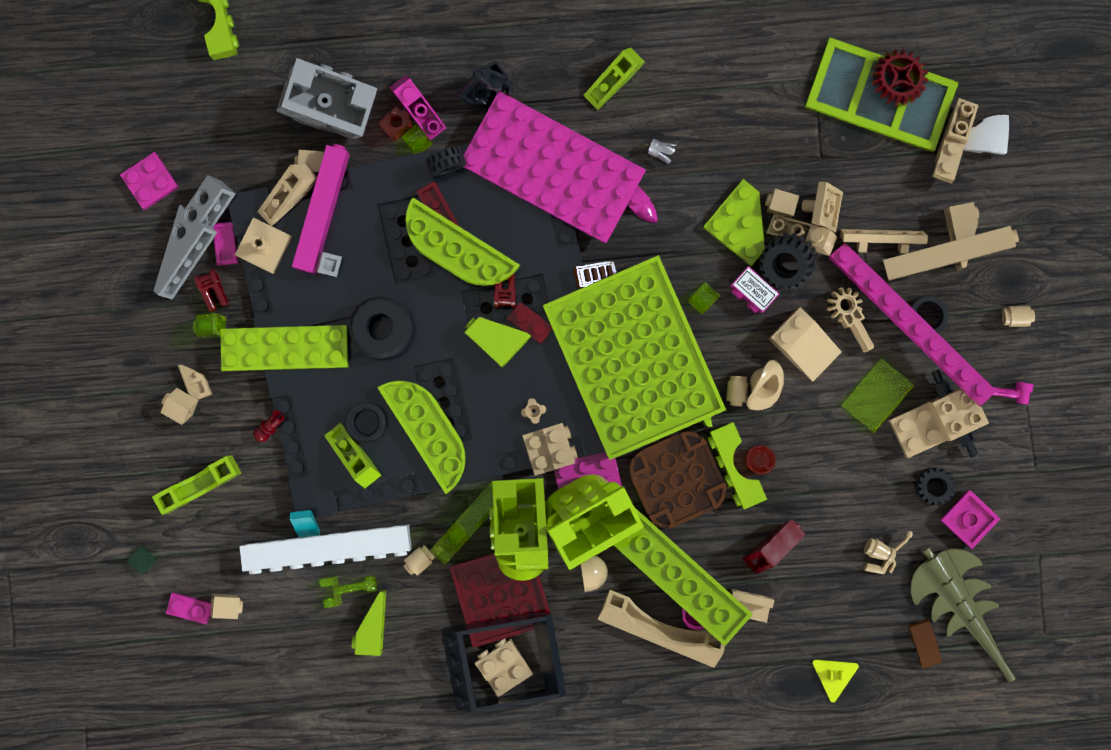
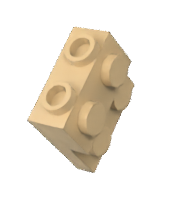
[522,423,578,476]
[475,638,533,697]

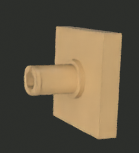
[802,182,843,233]
[235,218,292,274]

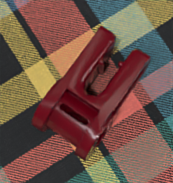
[194,269,229,313]
[494,273,516,308]

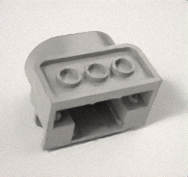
[276,58,377,139]

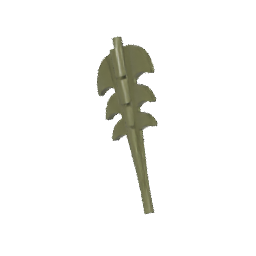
[910,547,1016,682]

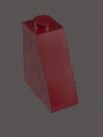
[742,519,805,575]

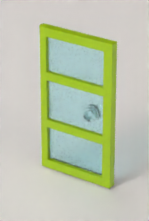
[805,37,958,152]

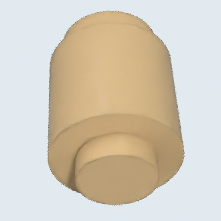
[1002,306,1035,327]
[726,376,749,406]
[404,545,435,576]

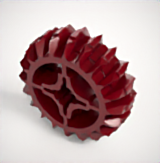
[871,49,928,106]

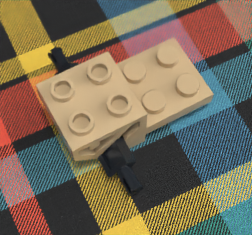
[889,369,989,458]

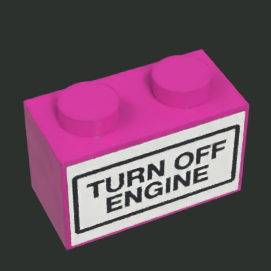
[730,266,780,314]

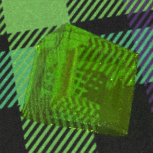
[401,124,432,153]
[688,282,720,314]

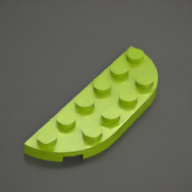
[406,198,520,286]
[378,381,466,494]

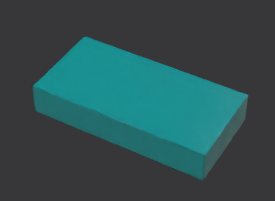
[290,510,320,538]

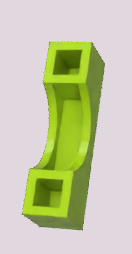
[198,0,239,60]
[707,422,767,509]
[152,456,242,515]

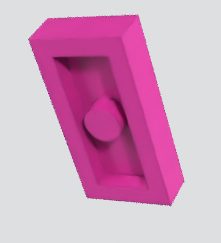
[166,592,211,624]

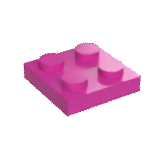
[120,152,179,210]
[940,490,1000,549]

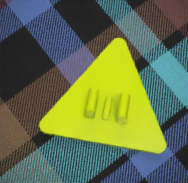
[812,660,859,702]

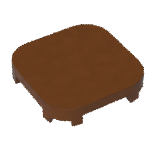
[629,431,727,529]

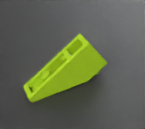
[583,48,645,110]
[324,423,381,488]
[352,590,386,656]

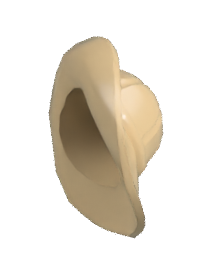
[747,360,784,410]

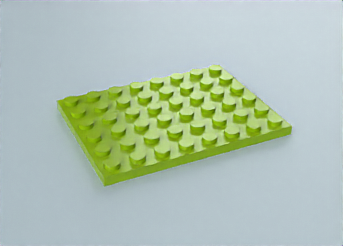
[543,255,726,460]

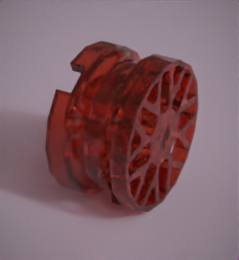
[745,445,776,475]

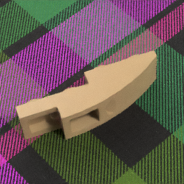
[932,98,978,184]

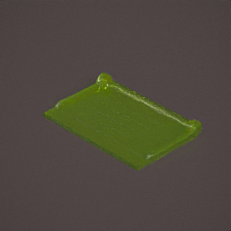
[841,358,915,433]

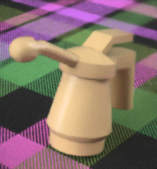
[864,531,913,574]

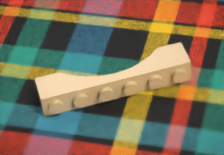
[598,590,725,668]

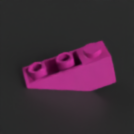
[389,75,446,140]

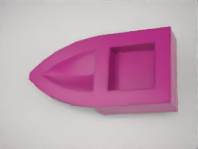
[627,186,657,223]

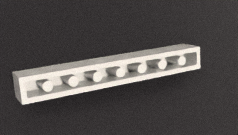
[240,524,412,574]

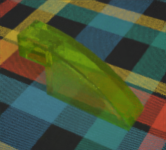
[430,482,493,565]

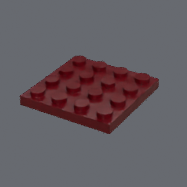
[450,553,554,648]

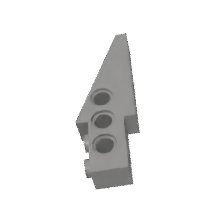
[154,175,235,299]

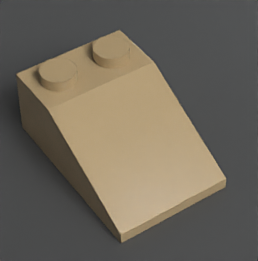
[768,307,841,382]

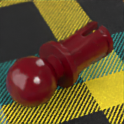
[253,410,284,442]

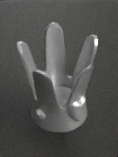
[645,139,677,164]

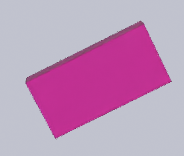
[213,222,239,266]

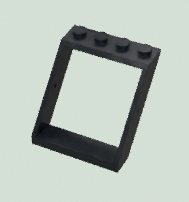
[441,612,566,713]

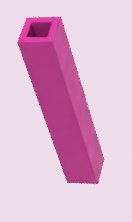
[292,144,350,274]

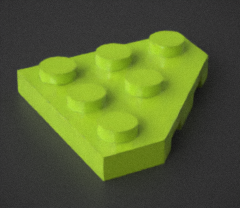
[703,179,765,267]

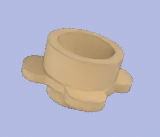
[521,399,546,424]

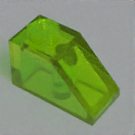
[193,313,226,338]

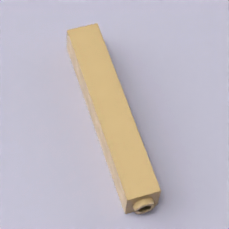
[883,226,1019,281]

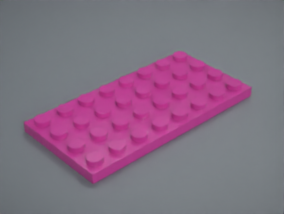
[464,92,646,244]

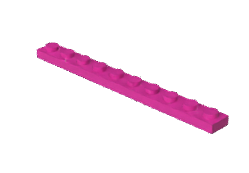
[829,243,996,407]

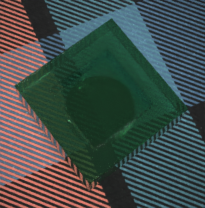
[127,545,158,576]

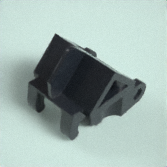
[456,60,514,106]

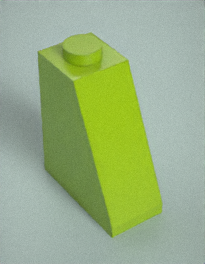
[465,317,531,368]

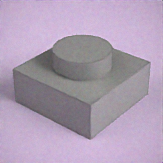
[315,251,342,277]

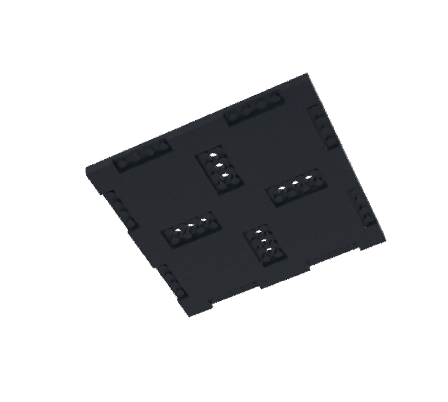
[228,143,606,518]

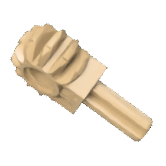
[827,288,874,352]

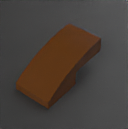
[908,619,942,669]

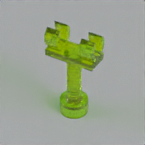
[319,575,377,608]

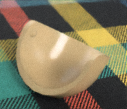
[581,556,608,592]

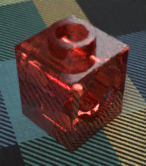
[378,106,413,142]

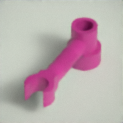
[993,382,1034,404]

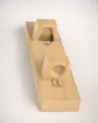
[840,229,928,254]

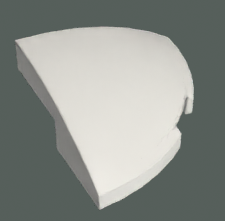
[963,115,1009,155]

